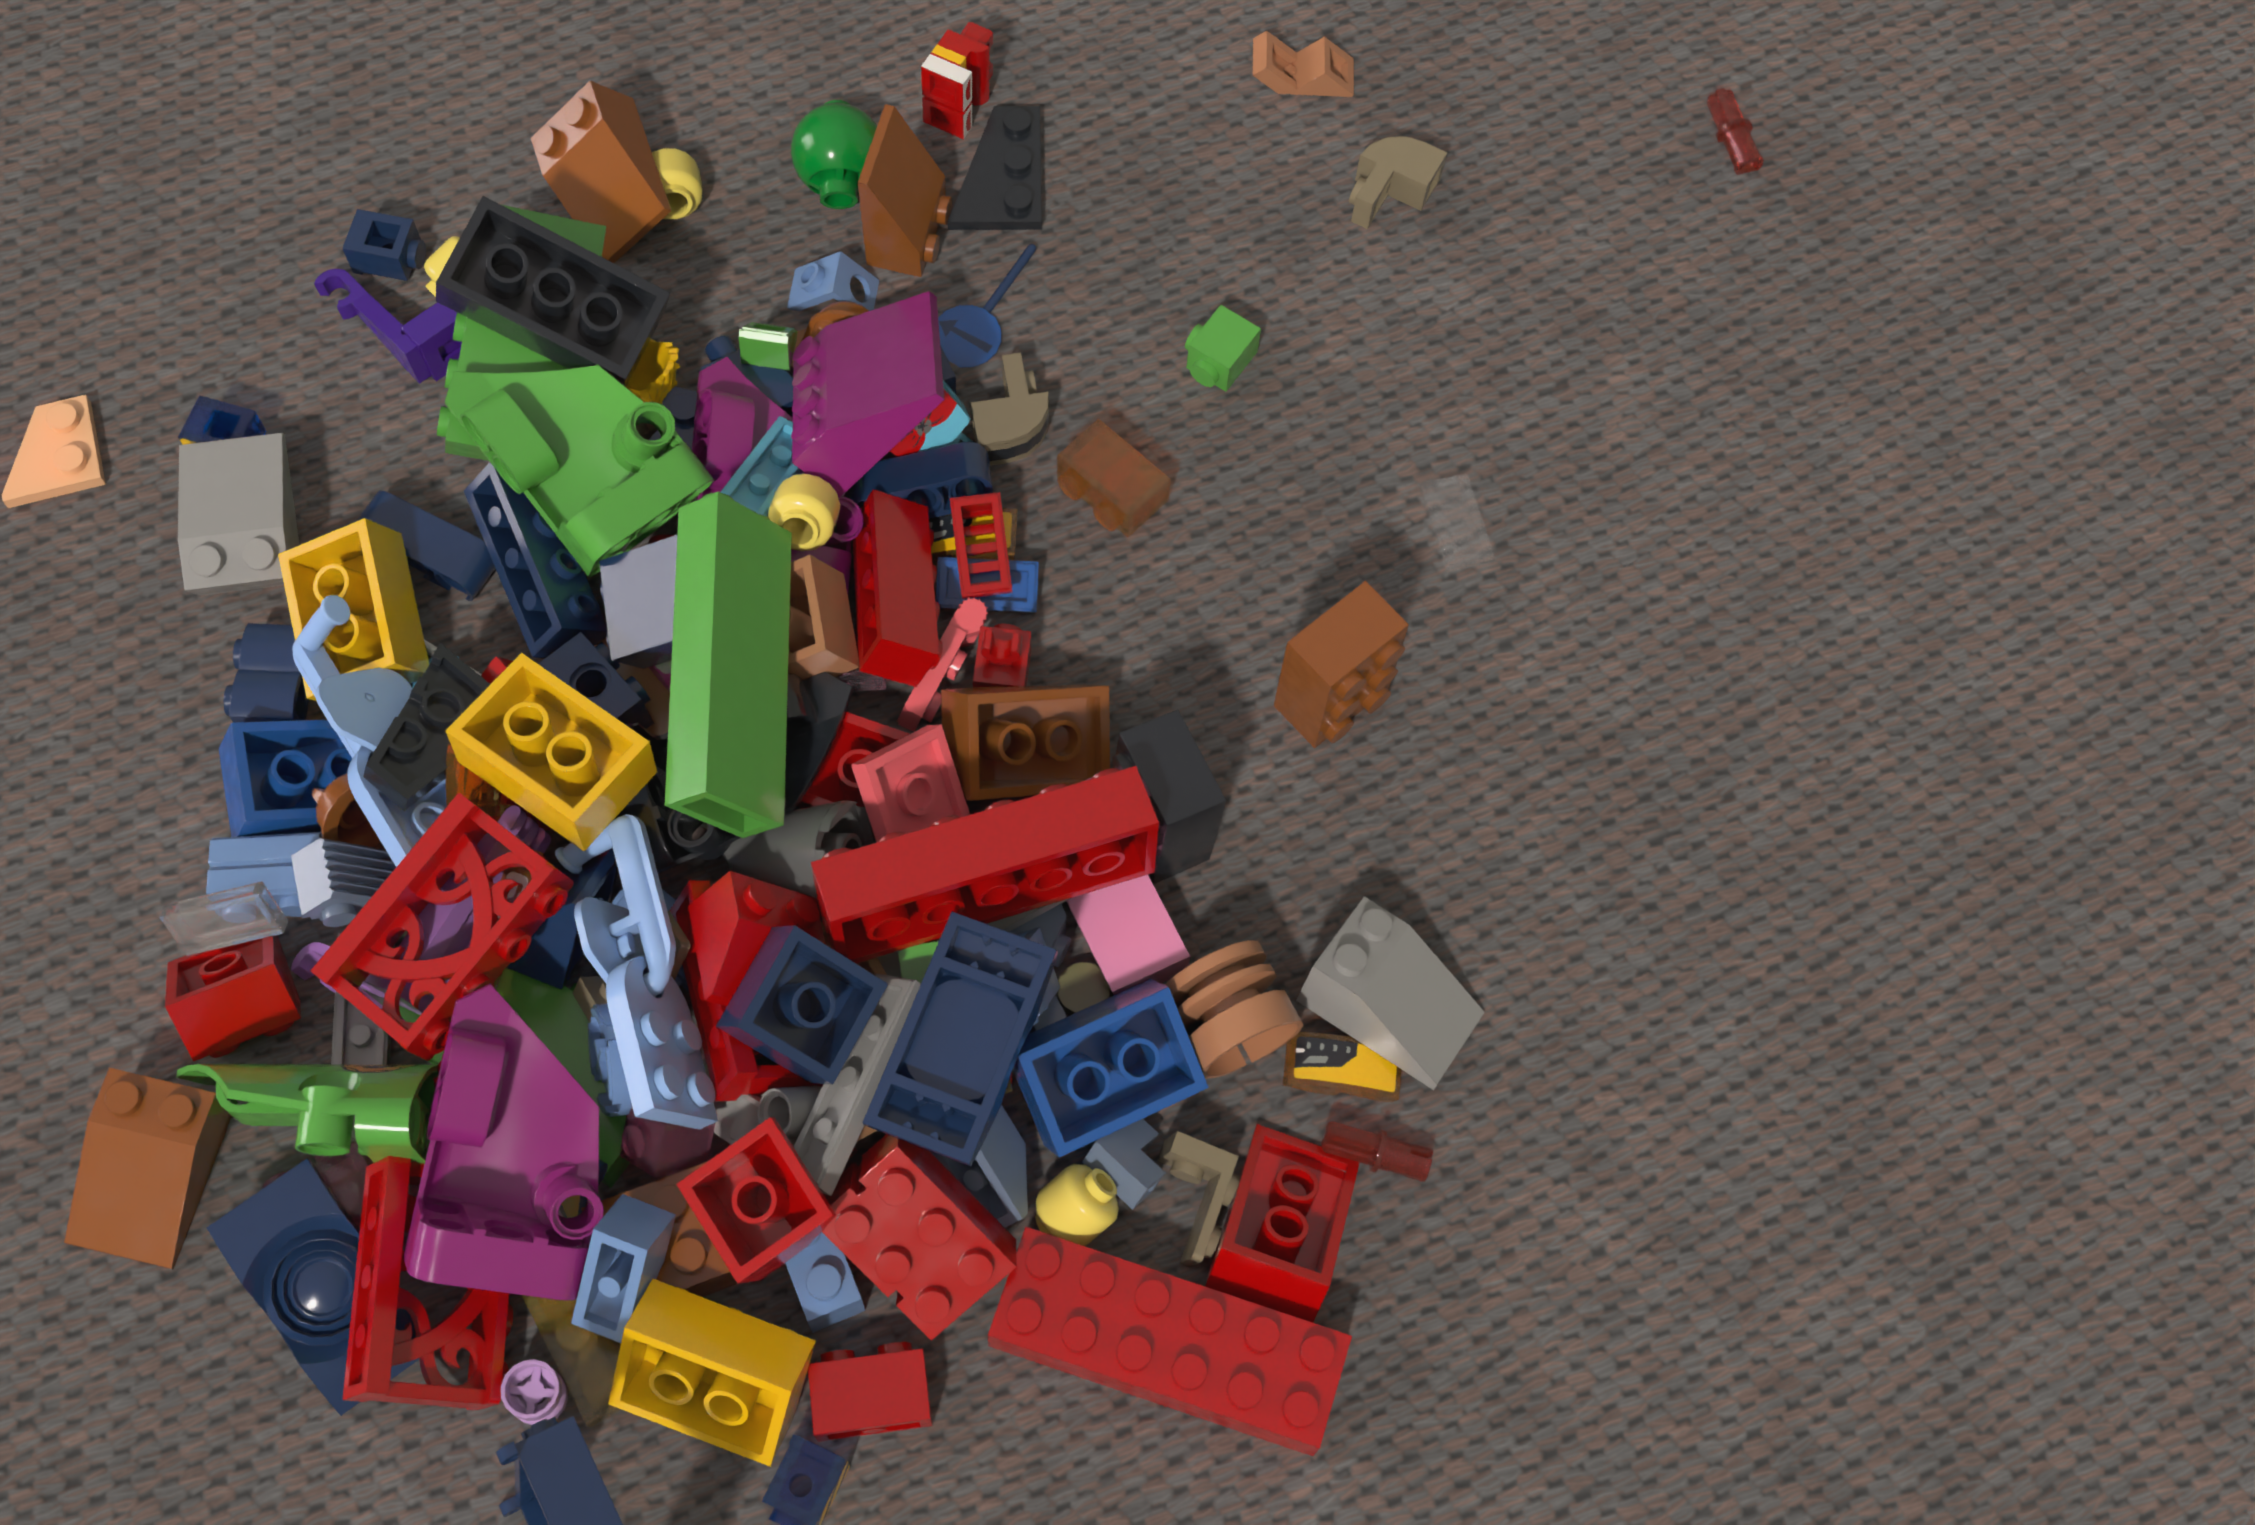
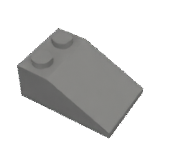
[178,433,300,596]
[1296,896,1485,1090]

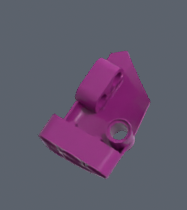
[692,357,863,600]
[403,983,603,1300]

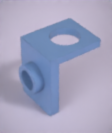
[787,251,879,311]

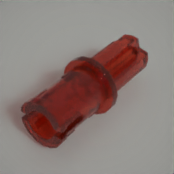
[1707,88,1764,175]
[1321,1121,1434,1182]

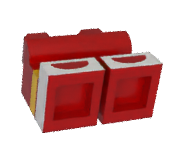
[921,22,993,140]

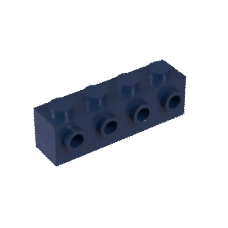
[464,462,608,658]

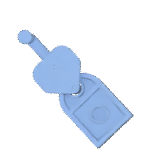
[292,595,450,867]
[555,814,718,1130]

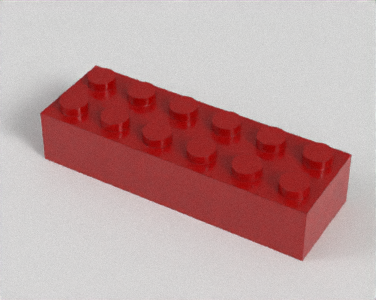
[811,766,1159,964]
[987,1226,1352,1456]

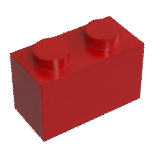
[808,1342,932,1442]

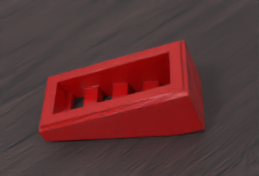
[950,492,1013,599]

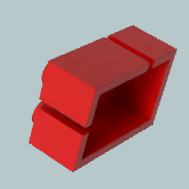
[822,1134,1017,1341]

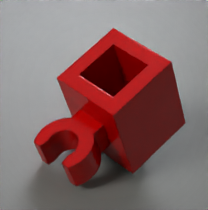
[973,624,1031,688]

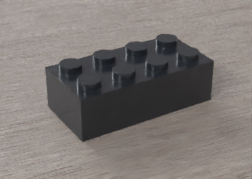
[436,196,670,387]

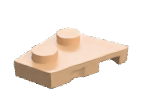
[2,394,106,508]

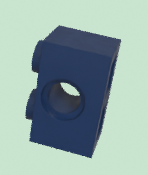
[538,632,654,729]

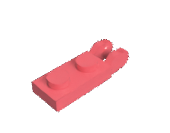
[897,597,988,732]

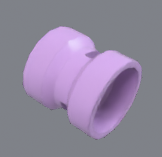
[501,1359,568,1425]

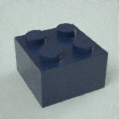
[716,925,888,1085]

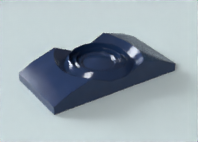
[862,912,1058,1166]
[206,1158,419,1416]

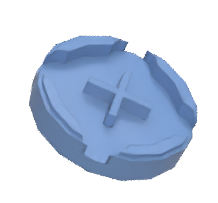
[588,1003,632,1117]

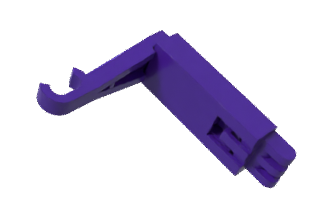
[314,269,462,384]

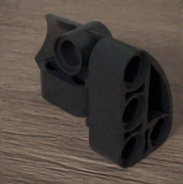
[615,672,854,874]

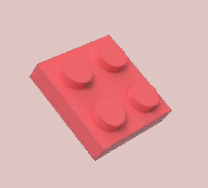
[851,724,970,842]

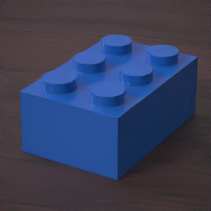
[1013,979,1209,1158]

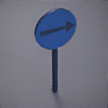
[938,244,1036,368]

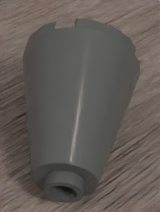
[723,800,876,902]

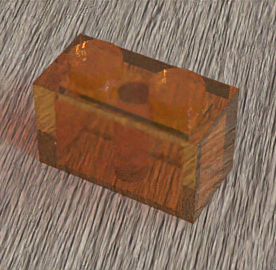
[1057,418,1171,537]

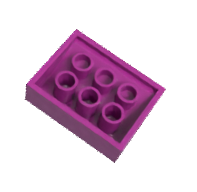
[791,291,944,498]

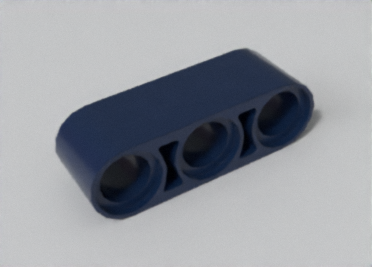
[849,442,993,519]
[355,490,495,601]

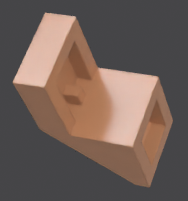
[1253,31,1354,97]

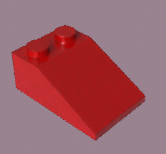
[1205,1124,1360,1323]

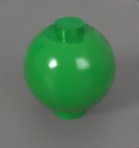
[791,100,877,209]

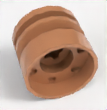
[1165,940,1304,1079]

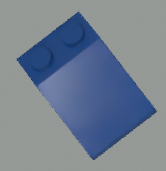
[219,720,352,837]

